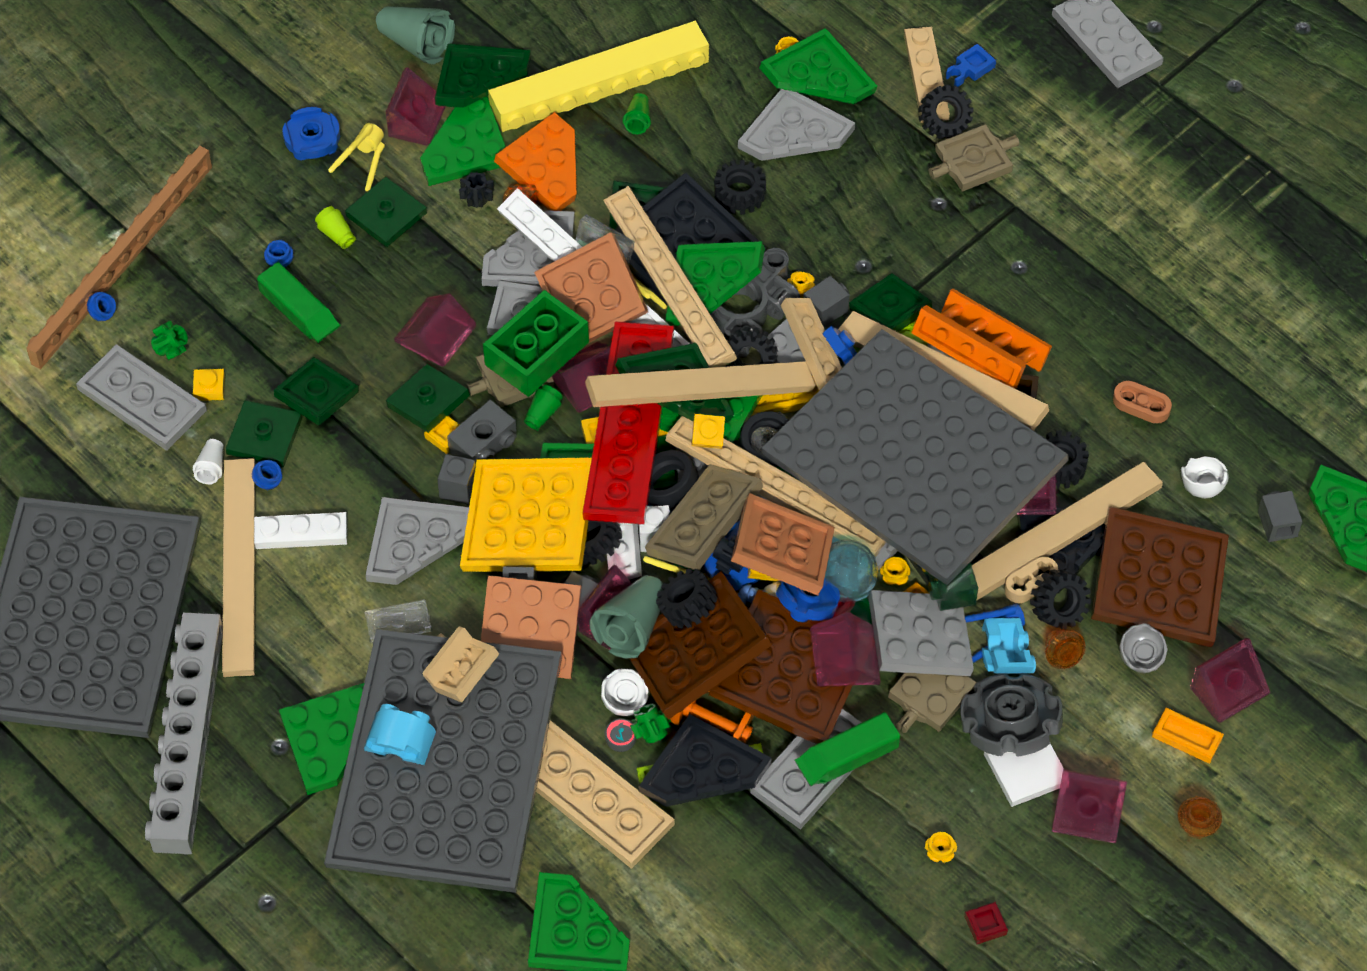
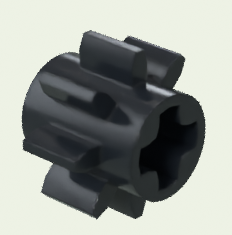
[459,172,494,208]
[712,535,743,575]

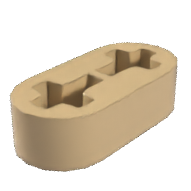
[1005,557,1058,603]

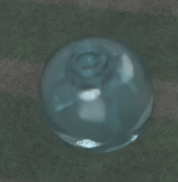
[823,539,878,603]

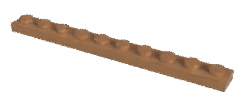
[26,145,212,370]

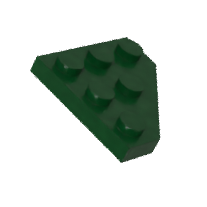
[435,44,531,108]
[615,343,734,423]

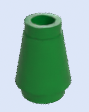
[623,93,651,135]
[524,385,563,431]

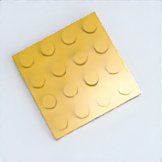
[460,458,592,572]

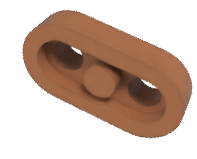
[1113,381,1172,423]

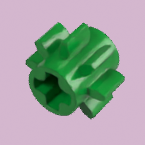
[151,321,188,360]
[630,704,671,743]

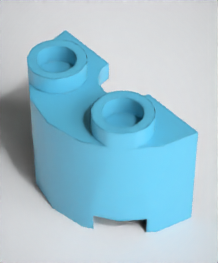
[982,618,1036,674]
[364,704,436,765]

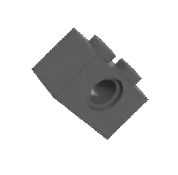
[447,400,517,466]

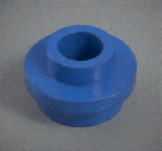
[264,240,294,267]
[87,292,116,321]
[251,460,282,490]

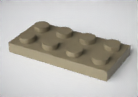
[645,464,763,570]

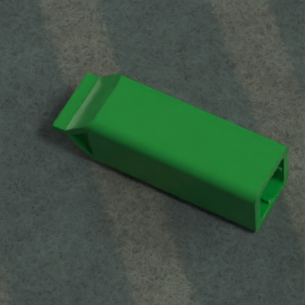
[257,262,341,343]
[794,712,900,786]

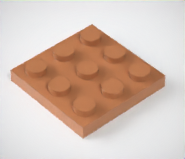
[534,232,648,343]
[731,493,835,595]
[481,576,582,679]

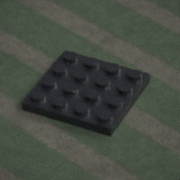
[611,173,767,306]

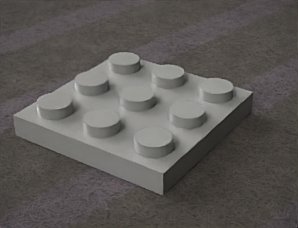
[869,590,974,676]

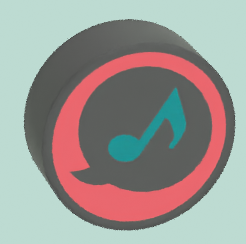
[605,719,637,752]

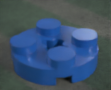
[283,107,340,160]
[776,576,840,622]

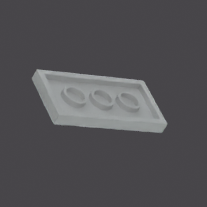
[1052,0,1163,88]
[76,344,207,451]
[750,709,862,830]

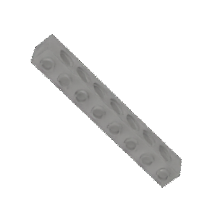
[145,613,223,854]

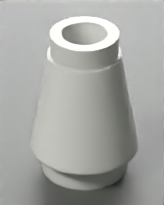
[193,439,223,484]

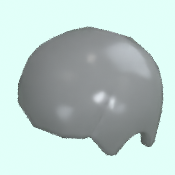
[1119,623,1168,674]

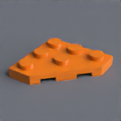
[494,112,577,211]

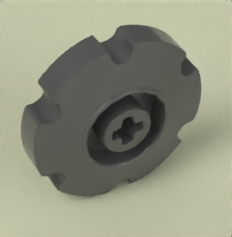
[961,673,1063,757]

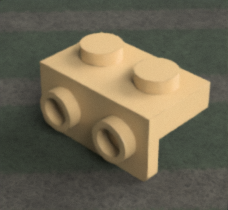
[423,626,499,703]

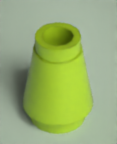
[315,206,356,249]

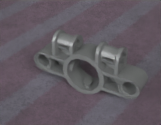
[691,248,800,358]

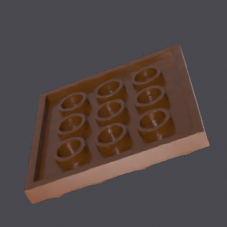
[1091,507,1229,648]
[629,571,772,720]
[708,589,873,744]

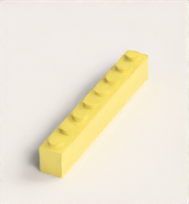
[488,20,709,132]

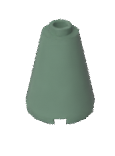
[376,6,455,64]
[589,575,663,659]

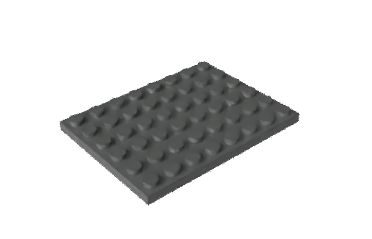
[761,329,1068,586]
[0,497,201,738]
[324,629,562,893]

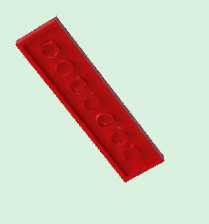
[582,322,674,525]

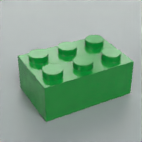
[483,290,589,397]

